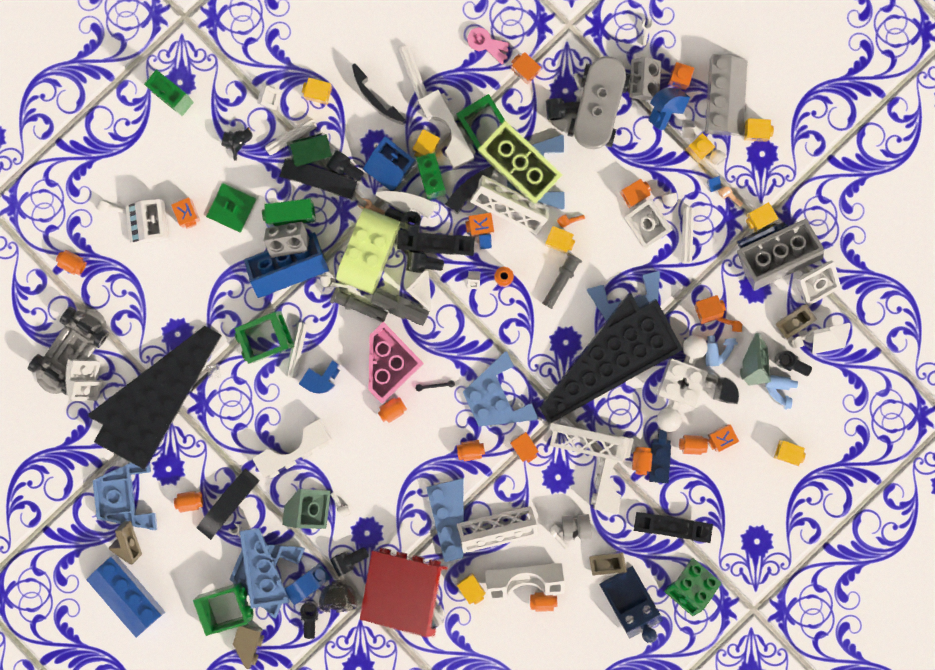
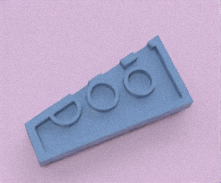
[426,478,464,562]
[240,528,290,609]

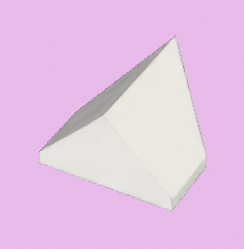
[406,271,432,310]
[812,323,851,354]

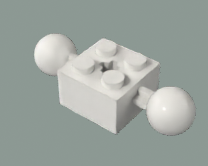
[656,335,708,432]

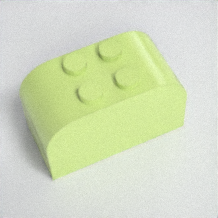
[478,121,562,205]
[336,208,400,295]

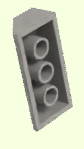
[705,54,748,136]
[737,219,825,291]

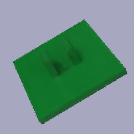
[206,183,257,233]

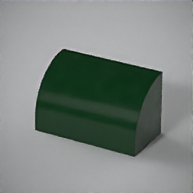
[287,133,332,166]

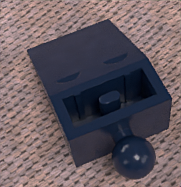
[599,566,663,643]

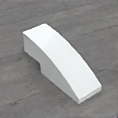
[375,191,437,219]

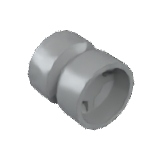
[562,514,591,541]

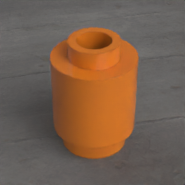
[56,250,87,275]
[494,267,514,287]
[378,397,407,423]
[679,435,708,455]
[457,440,485,461]
[632,447,653,475]
[174,491,203,513]
[530,592,558,612]

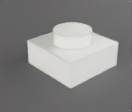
[257,85,281,110]

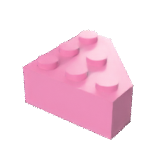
[368,322,424,404]

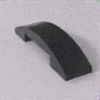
[352,63,406,125]
[279,159,358,200]
[397,230,475,256]
[196,468,260,540]
[633,512,713,543]

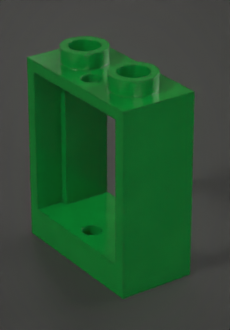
[144,69,194,116]
[456,94,505,155]
[416,152,446,200]
[262,198,316,227]
[234,311,295,364]
[193,582,254,636]

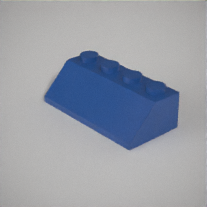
[244,232,329,298]
[86,554,166,638]

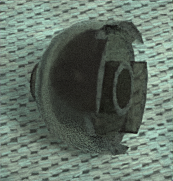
[319,580,358,613]

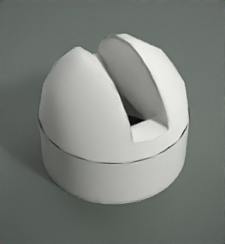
[710,150,727,166]
[661,192,677,207]
[704,373,718,388]

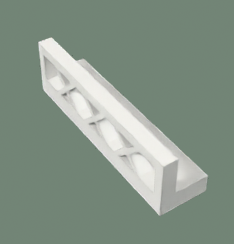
[470,175,549,235]
[549,423,629,462]
[457,506,538,553]

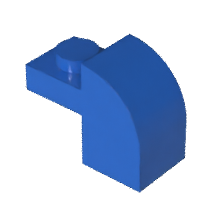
[648,87,690,130]
[299,360,341,394]
[285,563,331,605]

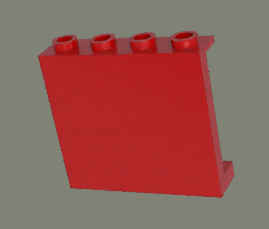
[359,548,448,637]

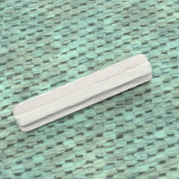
[399,45,427,99]
[265,118,317,155]
[681,207,694,264]
[285,322,307,379]

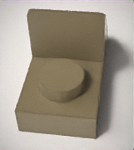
[776,304,817,339]
[108,521,142,564]
[589,551,627,576]

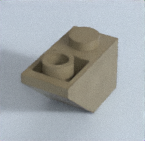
[233,625,264,670]

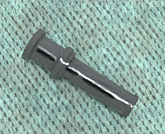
[542,253,583,309]
[330,287,388,322]

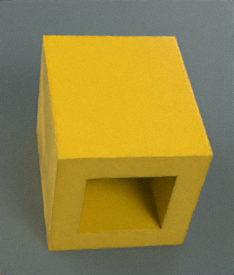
[302,78,332,105]
[744,118,774,142]
[412,129,440,157]
[685,133,715,163]
[746,202,778,232]
[545,226,576,254]
[773,440,806,466]
[457,573,486,605]

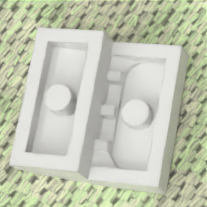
[66,359,102,401]

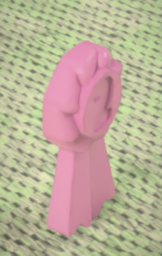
[467,27,510,65]

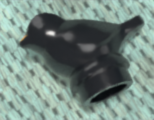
[221,127,253,161]

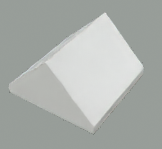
[624,198,673,249]
[793,260,841,306]

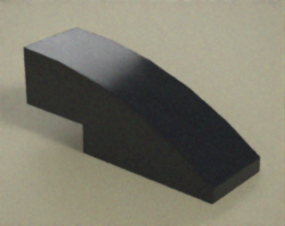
[445,166,495,215]

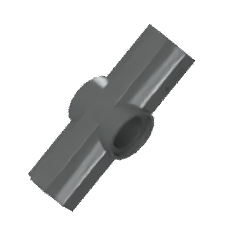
[371,288,430,326]

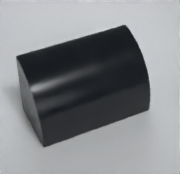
[713,377,739,404]

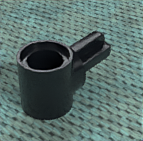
[545,98,580,120]
[326,150,364,181]
[385,208,421,236]
[406,251,444,273]
[775,351,812,377]
[330,547,369,577]
[300,600,319,639]

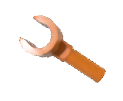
[557,214,585,228]
[717,318,743,332]

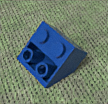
[363,137,416,191]

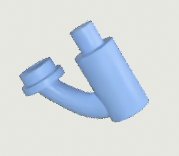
[705,335,738,367]
[765,375,798,410]

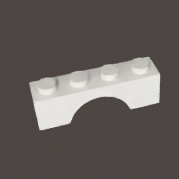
[418,90,475,170]
[252,419,332,479]
[591,433,634,515]
[485,563,565,601]

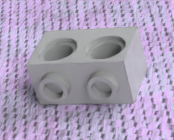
[629,57,661,101]
[264,222,310,258]

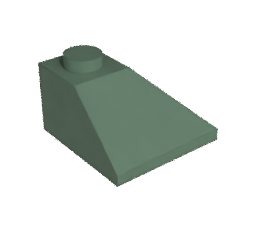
[740,333,771,386]
[282,489,331,529]

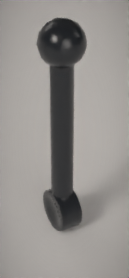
[415,380,455,392]

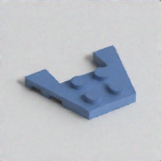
[507,135,565,210]
[586,271,660,321]
[463,351,539,427]
[92,463,158,531]
[229,544,305,619]

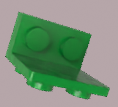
[664,558,721,617]

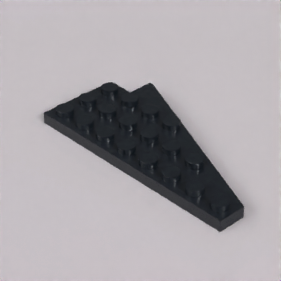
[539,293,683,424]
[87,326,222,470]

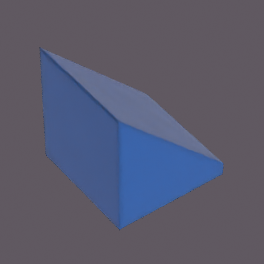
[707,176,722,193]
[479,234,492,250]

